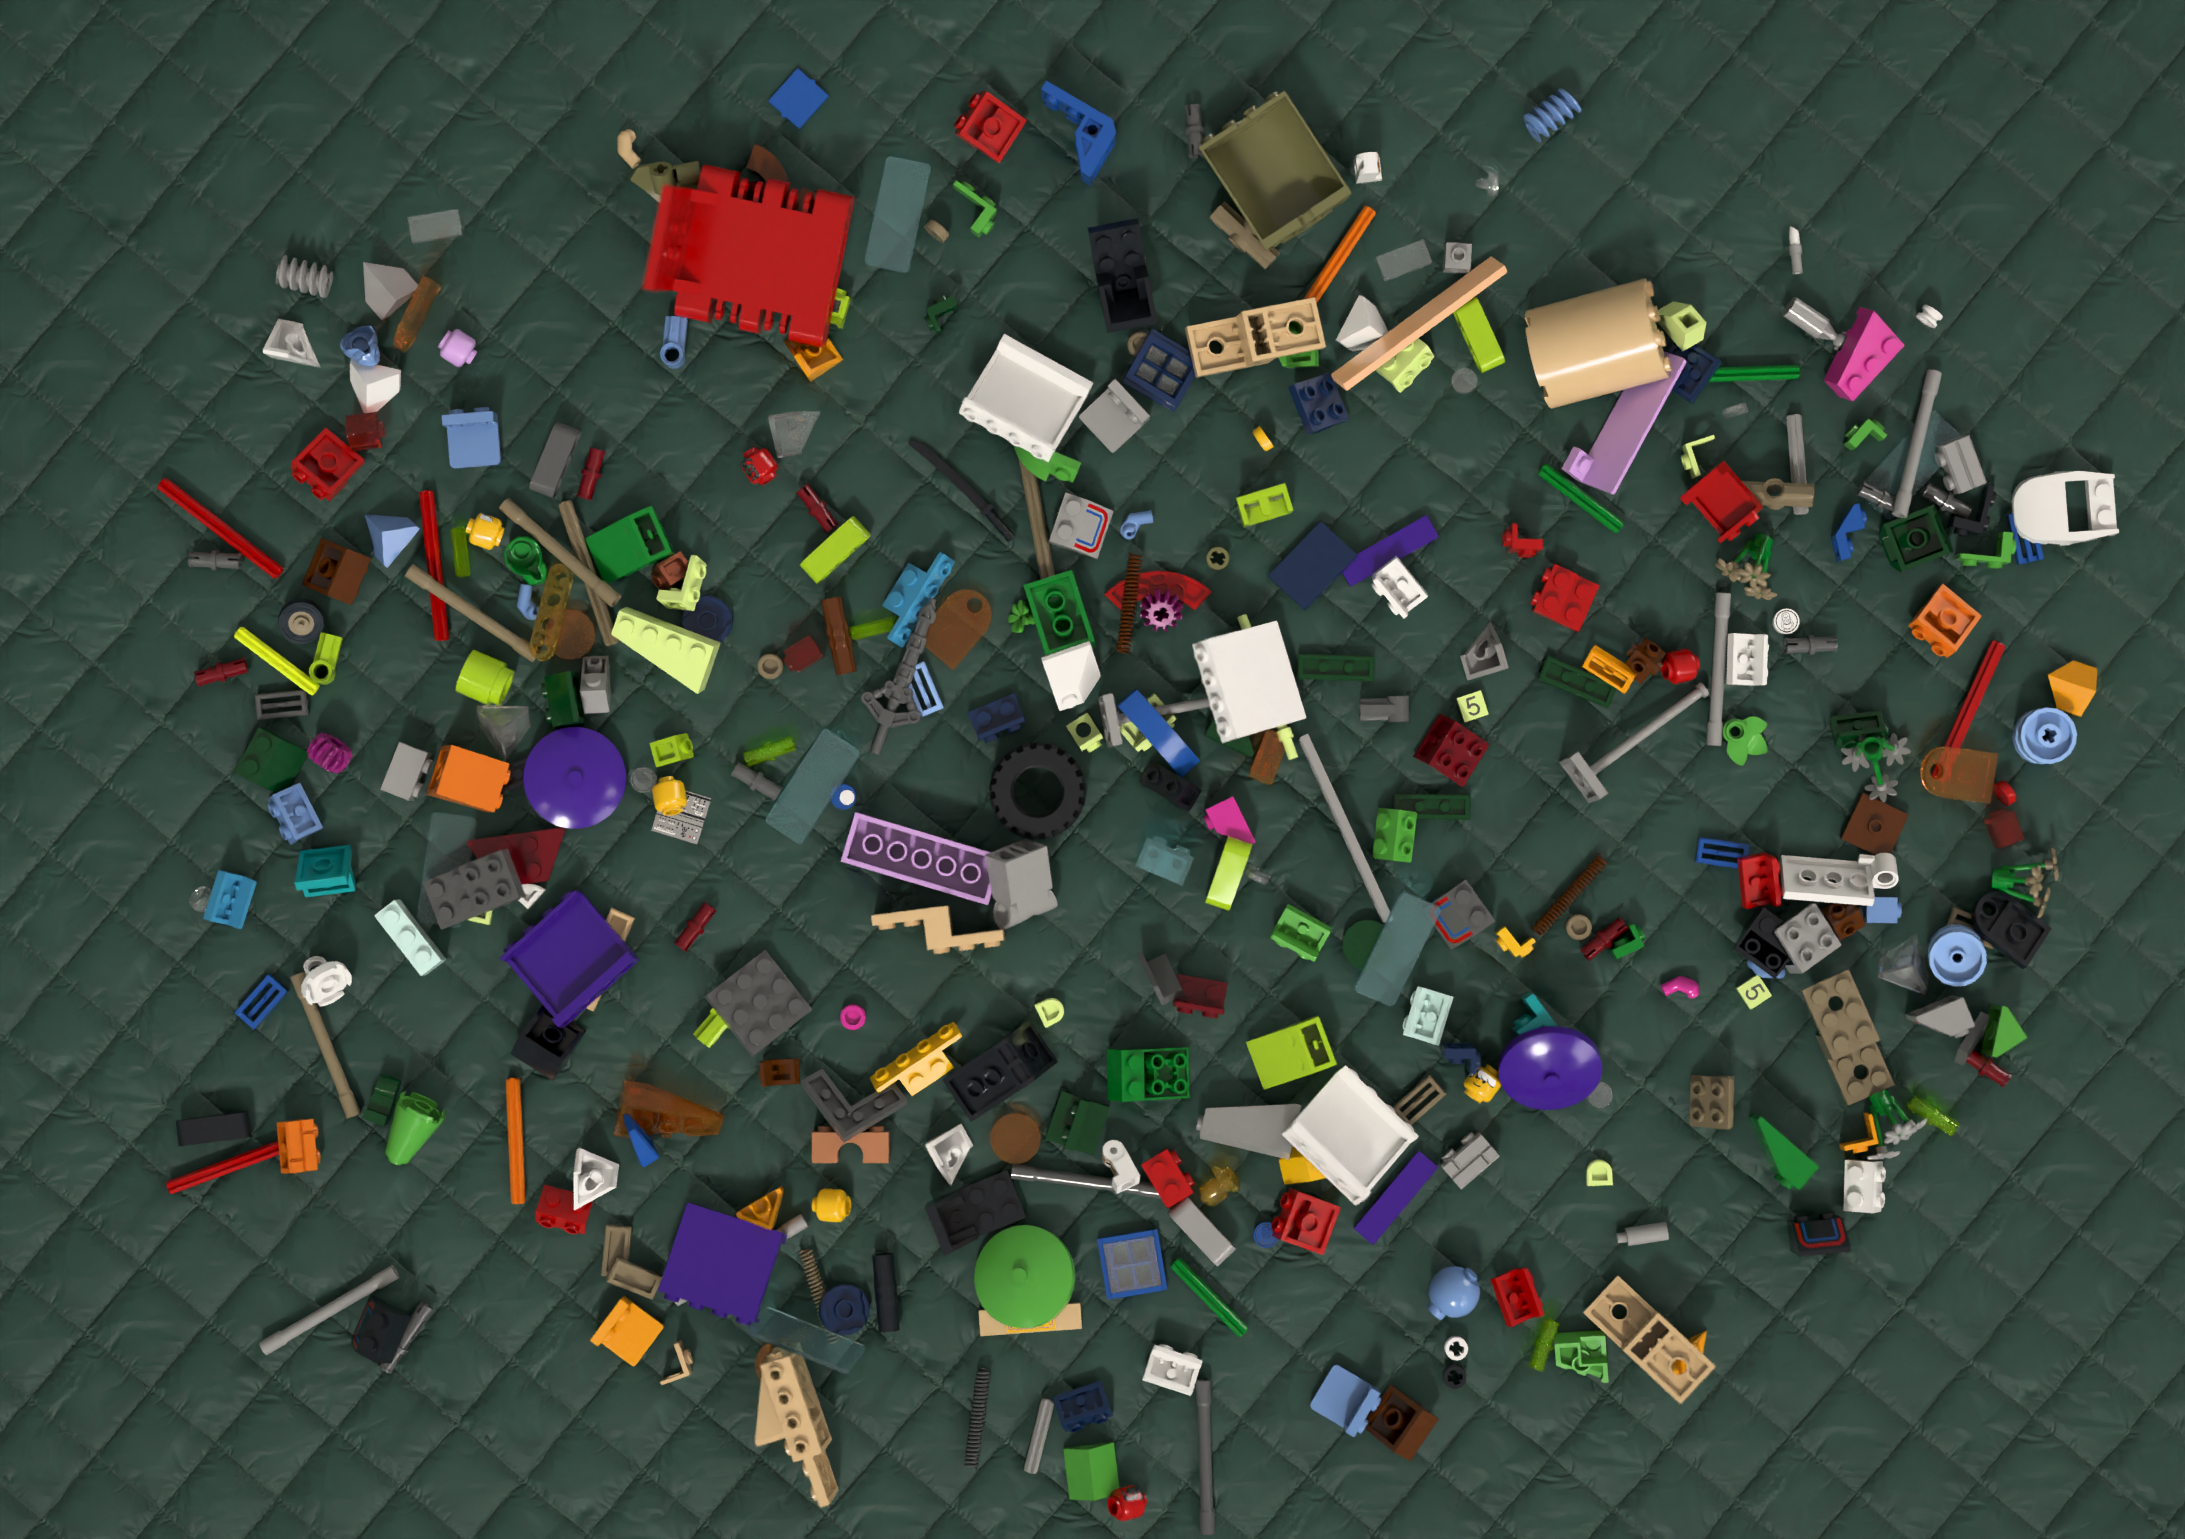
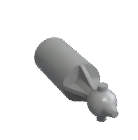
[1782,297,1847,351]

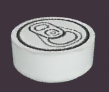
[1772,609,1799,634]

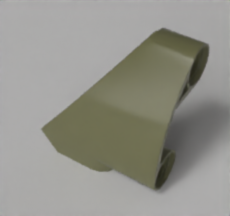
[630,161,701,203]

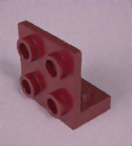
[1413,713,1489,787]
[1172,974,1228,1019]

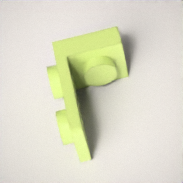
[656,555,706,611]

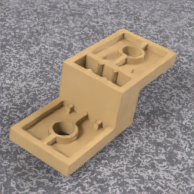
[1185,297,1326,378]
[871,905,1005,954]
[1583,1275,1716,1404]

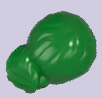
[503,536,548,585]

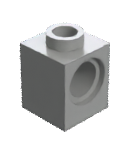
[1442,242,1472,274]

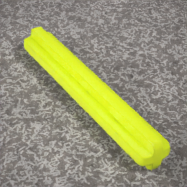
[234,627,320,695]

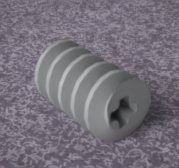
[276,255,333,298]

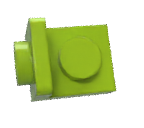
[649,733,694,768]

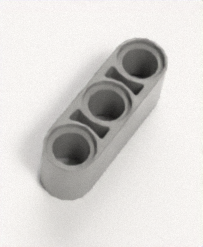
[1167,1197,1236,1267]

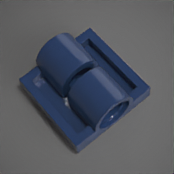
[1288,372,1350,434]

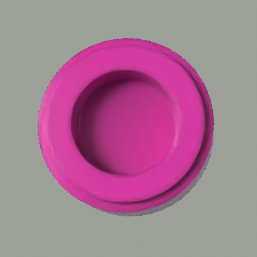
[840,1004,866,1030]

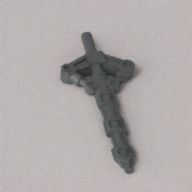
[861,598,937,755]

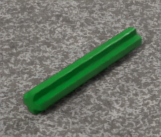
[1709,365,1800,382]
[1538,463,1624,533]
[1170,1257,1248,1337]

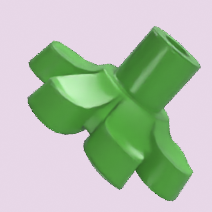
[1008,600,1035,633]

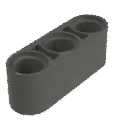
[529,421,581,499]

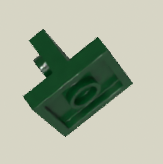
[1045,1090,1110,1155]

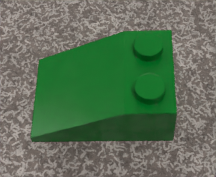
[1023,570,1096,656]
[1749,1113,1819,1190]

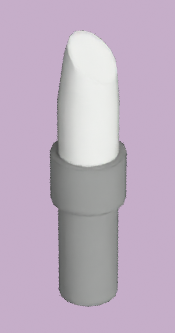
[1789,226,1803,274]

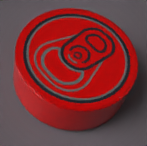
[1993,780,2016,806]

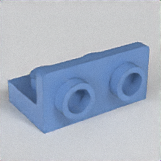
[268,783,323,845]

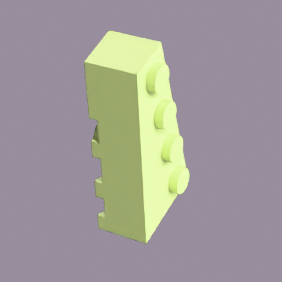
[611,607,721,694]

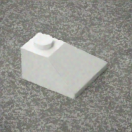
[1041,641,1101,711]

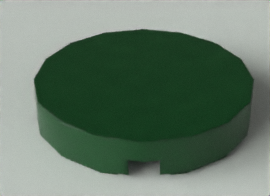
[1342,920,1393,970]

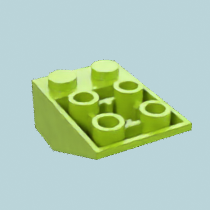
[1246,1015,1337,1090]

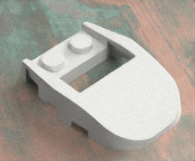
[2012,471,2119,546]

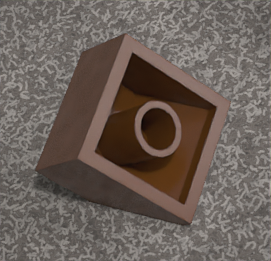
[302,538,371,605]
[1365,1384,1439,1461]

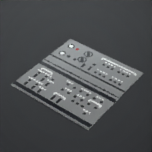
[651,791,711,844]

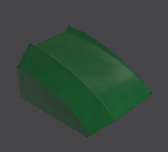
[1879,504,1953,572]

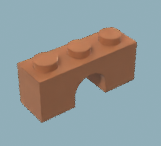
[812,1126,890,1163]

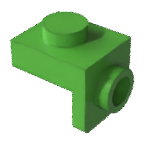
[1844,418,1887,450]

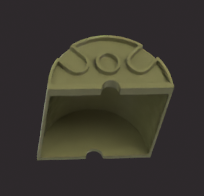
[1199,91,1352,251]

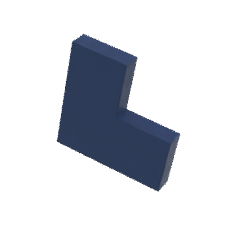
[1667,342,1722,404]

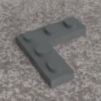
[801,1069,908,1143]

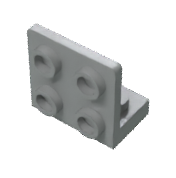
[1079,379,1150,453]
[1774,903,1841,974]

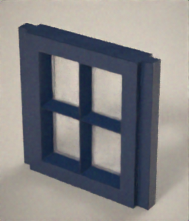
[1122,329,1195,412]

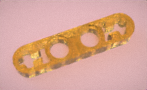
[529,564,573,661]

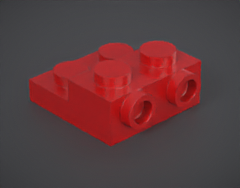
[954,91,1027,163]
[291,428,365,502]
[1530,564,1600,632]
[1271,1188,1341,1255]

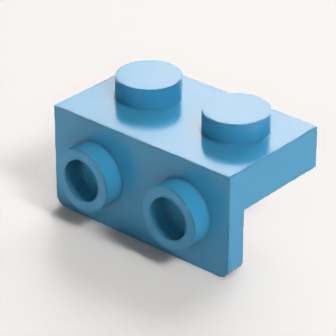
[203,870,257,929]

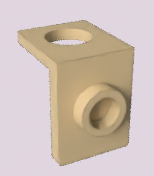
[660,1339,693,1385]

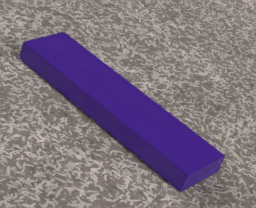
[1342,515,1439,587]
[1353,1150,1438,1245]

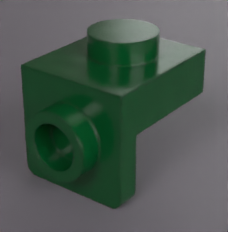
[924,295,958,335]

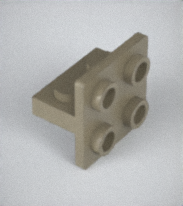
[1690,1075,1734,1130]

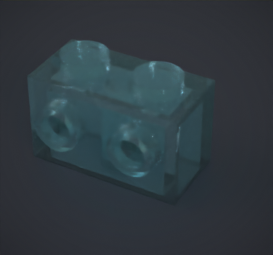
[1135,835,1194,886]

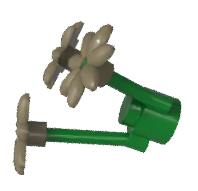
[1715,533,1777,600]
[1992,848,2059,918]

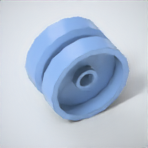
[2012,708,2077,764]
[1927,924,1987,986]

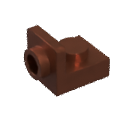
[651,551,689,591]

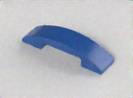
[1117,688,1200,778]

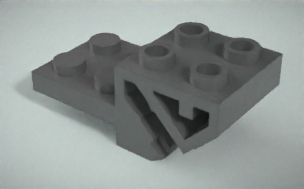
[423,848,526,930]

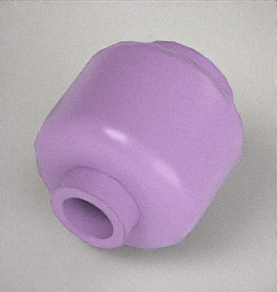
[438,329,477,367]

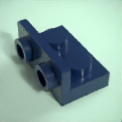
[967,693,1026,743]
[1440,1043,1481,1074]
[1053,1381,1113,1432]

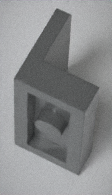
[1137,951,1185,1006]

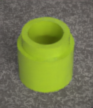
[456,650,515,706]

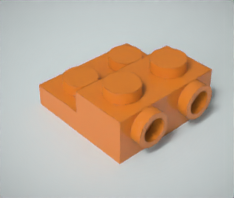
[1908,584,1982,658]

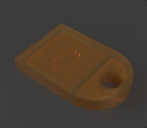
[393,276,441,352]
[925,590,992,671]
[1920,746,1998,804]

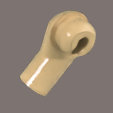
[617,129,642,169]

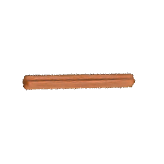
[1304,206,1376,304]
[506,1077,526,1204]

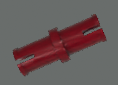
[576,447,606,500]
[796,483,839,534]
[194,657,249,687]
[674,902,717,952]
[1579,917,1629,962]
[1966,1050,2012,1088]

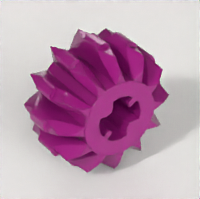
[1140,588,1183,633]
[307,733,353,773]

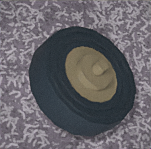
[278,599,325,644]

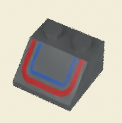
[1421,879,1495,950]

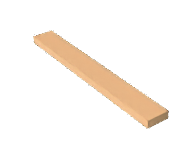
[1331,257,1507,391]

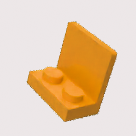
[590,1296,664,1367]

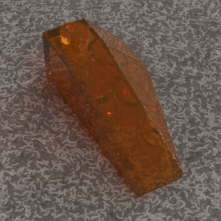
[613,1080,724,1138]

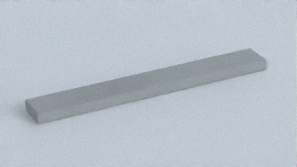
[1298,734,1393,923]

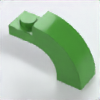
[1014,446,1081,483]

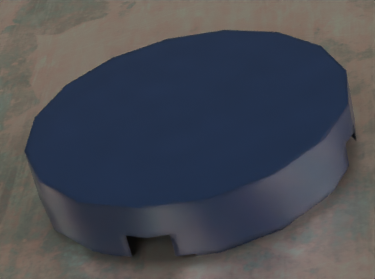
[682,596,733,642]
[819,1284,869,1335]

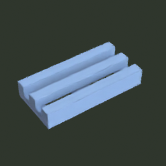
[909,661,944,717]

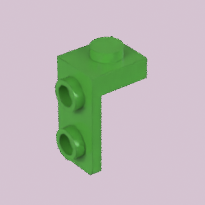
[953,180,997,238]
[1955,532,2016,569]

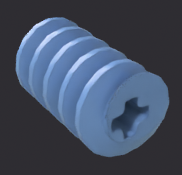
[1523,88,1581,143]

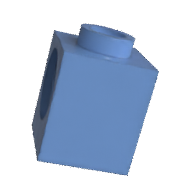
[1862,897,1902,923]

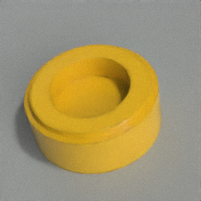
[1252,426,1274,451]

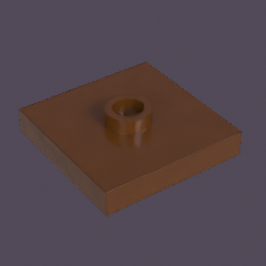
[1840,793,1909,855]

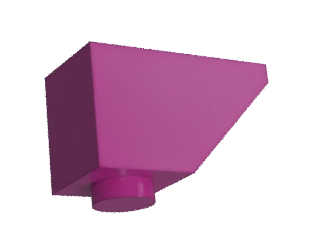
[1203,796,1255,844]

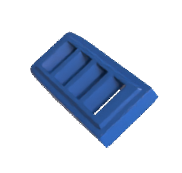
[623,1113,659,1167]

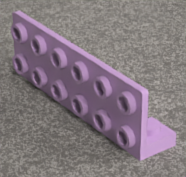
[1562,352,1687,494]

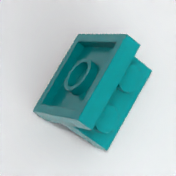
[295,845,356,897]
[1512,991,1557,1036]

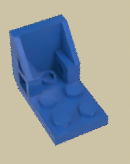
[1041,81,1116,186]

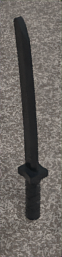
[908,441,1015,542]

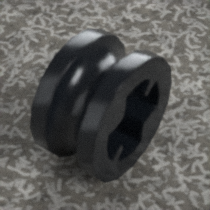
[1443,1364,1466,1389]

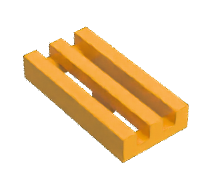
[1582,645,1637,694]

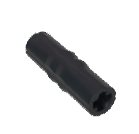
[872,1253,900,1332]

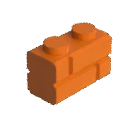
[277,1119,321,1174]

